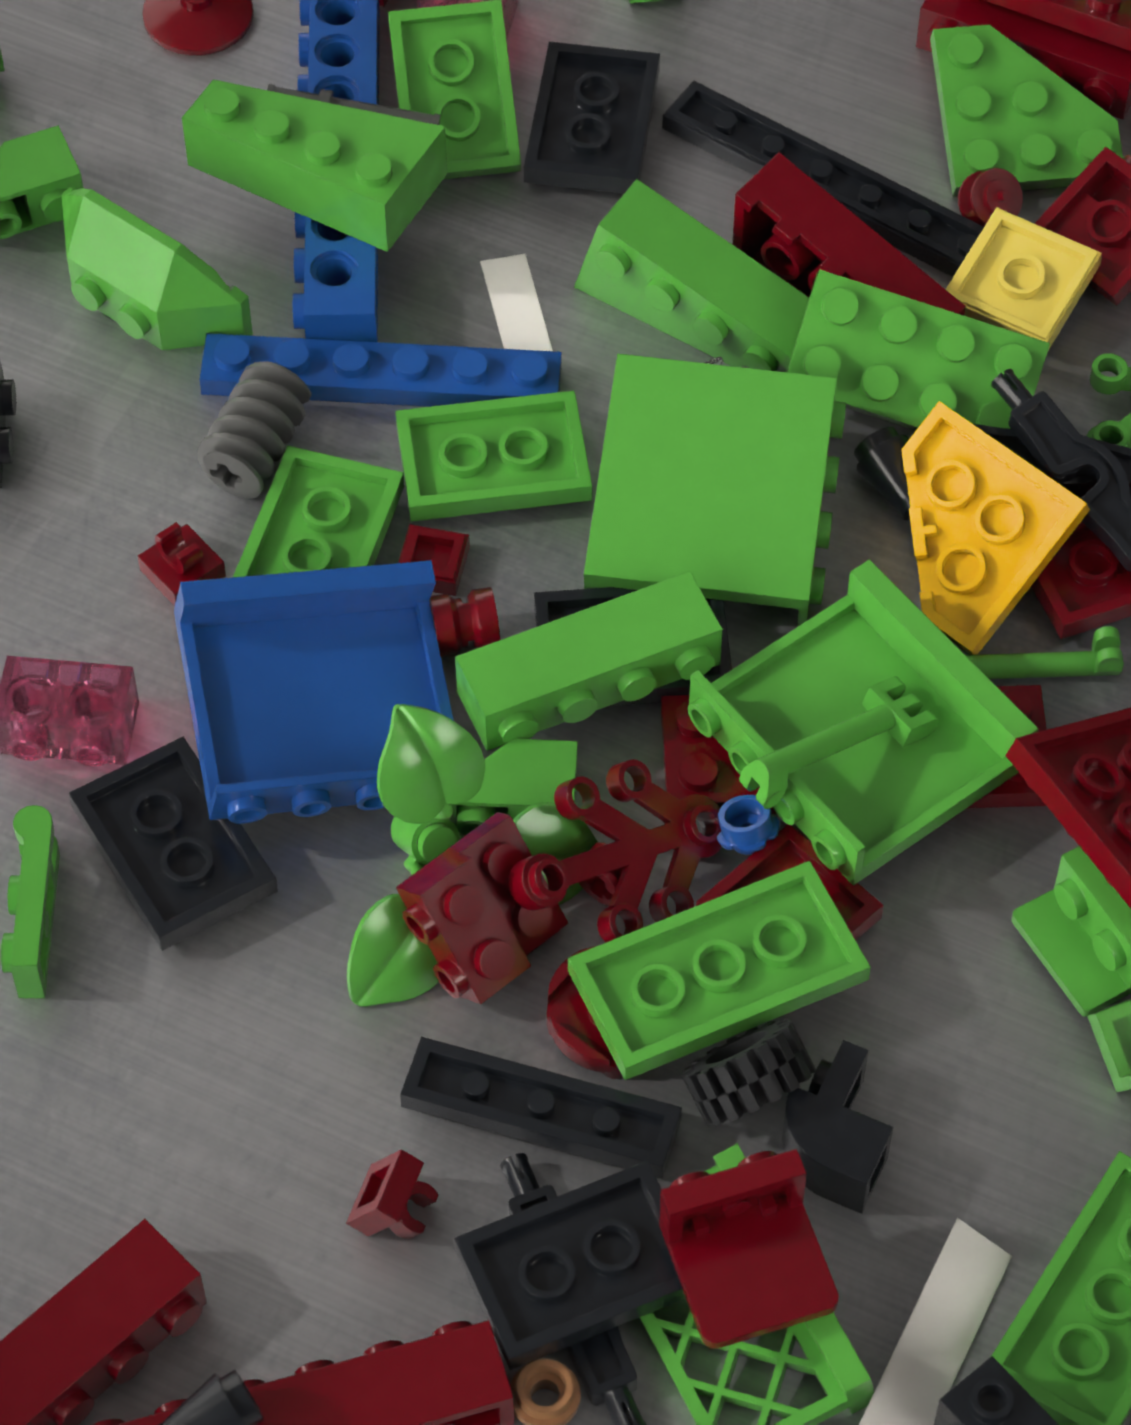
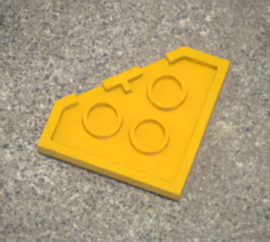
[901,401,1090,655]

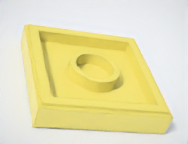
[946,207,1102,351]

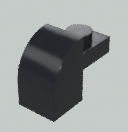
[782,1040,893,1214]

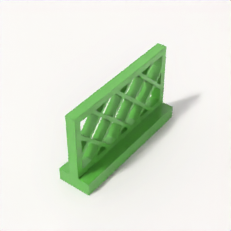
[639,1143,874,1425]

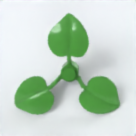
[347,704,598,1006]

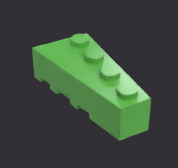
[182,79,447,252]
[574,179,809,372]

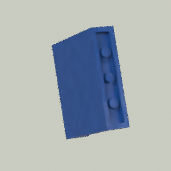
[174,560,454,824]

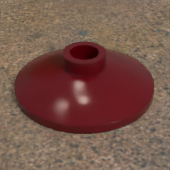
[142,0,253,56]

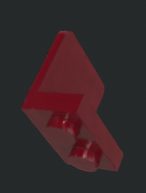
[659,1149,839,1349]

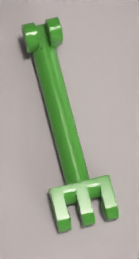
[946,626,1124,679]
[739,676,940,809]

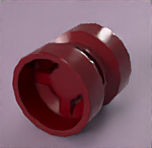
[429,587,501,658]

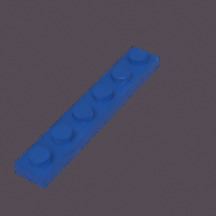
[199,333,562,407]

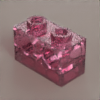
[0,655,139,767]

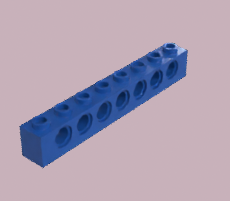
[293,0,380,342]

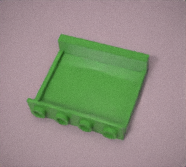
[584,353,846,625]
[688,559,1039,886]

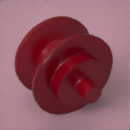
[958,168,1023,227]

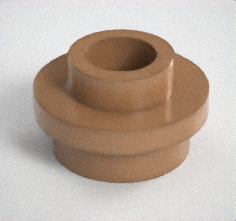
[510,1359,581,1425]

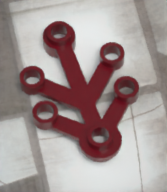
[508,759,722,942]

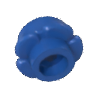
[717,795,780,855]

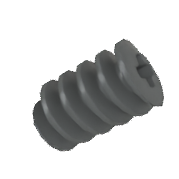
[197,361,312,499]

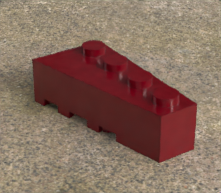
[732,152,966,315]

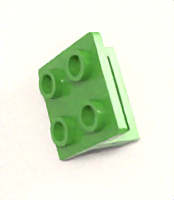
[1011,846,1131,1017]

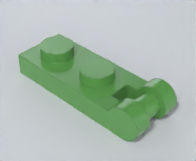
[1,805,60,998]

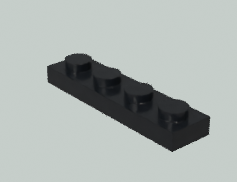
[400,1036,682,1179]

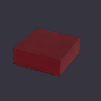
[398,524,470,596]

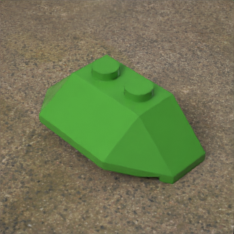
[61,187,253,350]

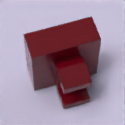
[138,522,226,606]
[346,1149,439,1239]

